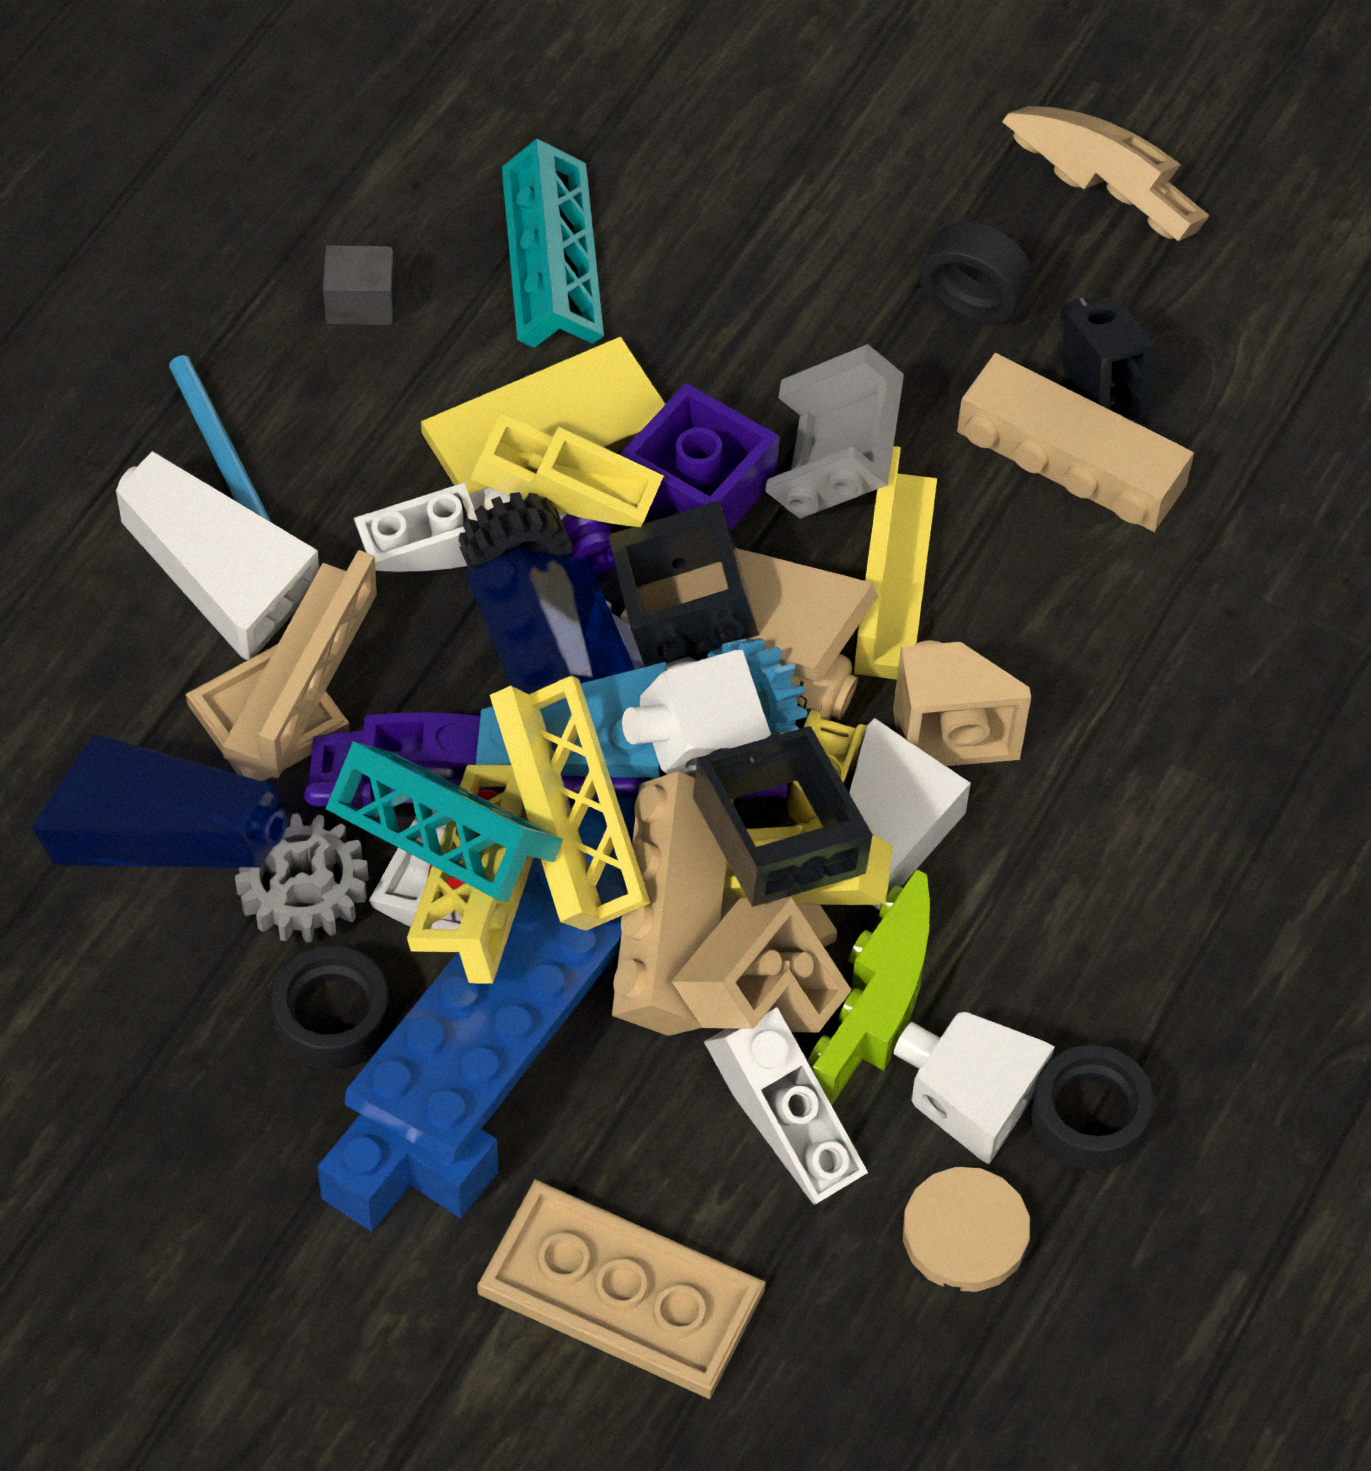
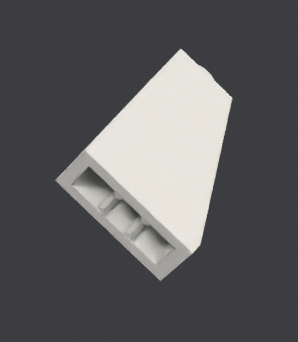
[849,718,971,911]

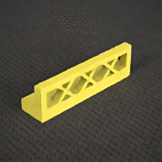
[854,446,937,680]
[490,675,650,931]
[407,765,534,984]

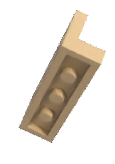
[222,550,377,778]

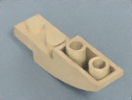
[1002,106,1209,241]

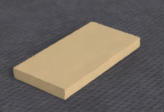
[621,548,878,682]
[478,1180,765,1399]

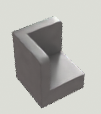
[323,245,393,325]

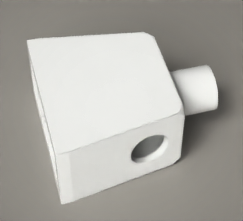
[622,650,771,777]
[894,1012,1054,1164]

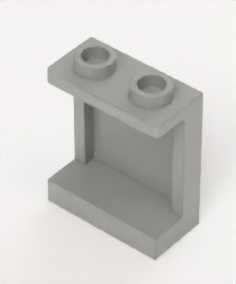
[765,344,904,518]

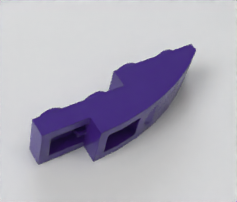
[309,712,480,784]

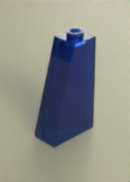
[31,734,290,868]

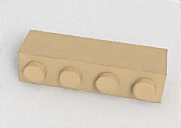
[957,353,1194,532]
[612,771,734,1036]

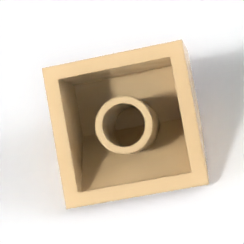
[893,640,1031,766]

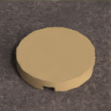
[903,1167,1030,1292]

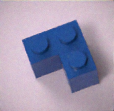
[317,1114,499,1232]

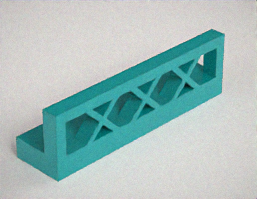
[502,139,604,348]
[326,741,563,902]

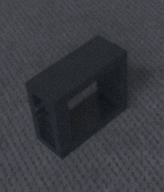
[608,500,759,667]
[693,726,873,907]

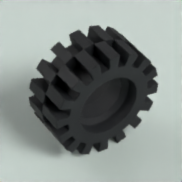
[459,492,572,600]

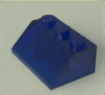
[465,549,636,694]

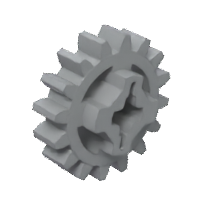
[235,814,369,942]

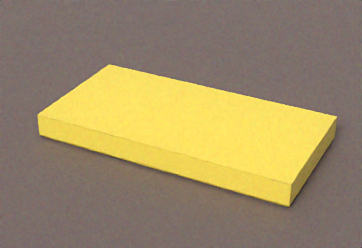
[421,337,665,494]

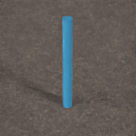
[169,355,272,523]

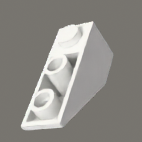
[704,1007,868,1204]

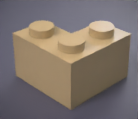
[671,897,852,1033]

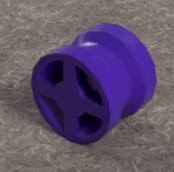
[561,514,616,575]

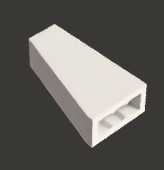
[116,451,319,661]

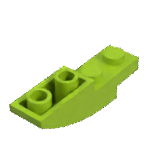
[808,869,930,1106]

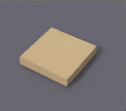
[186,644,350,789]

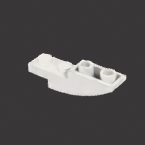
[354,483,567,572]

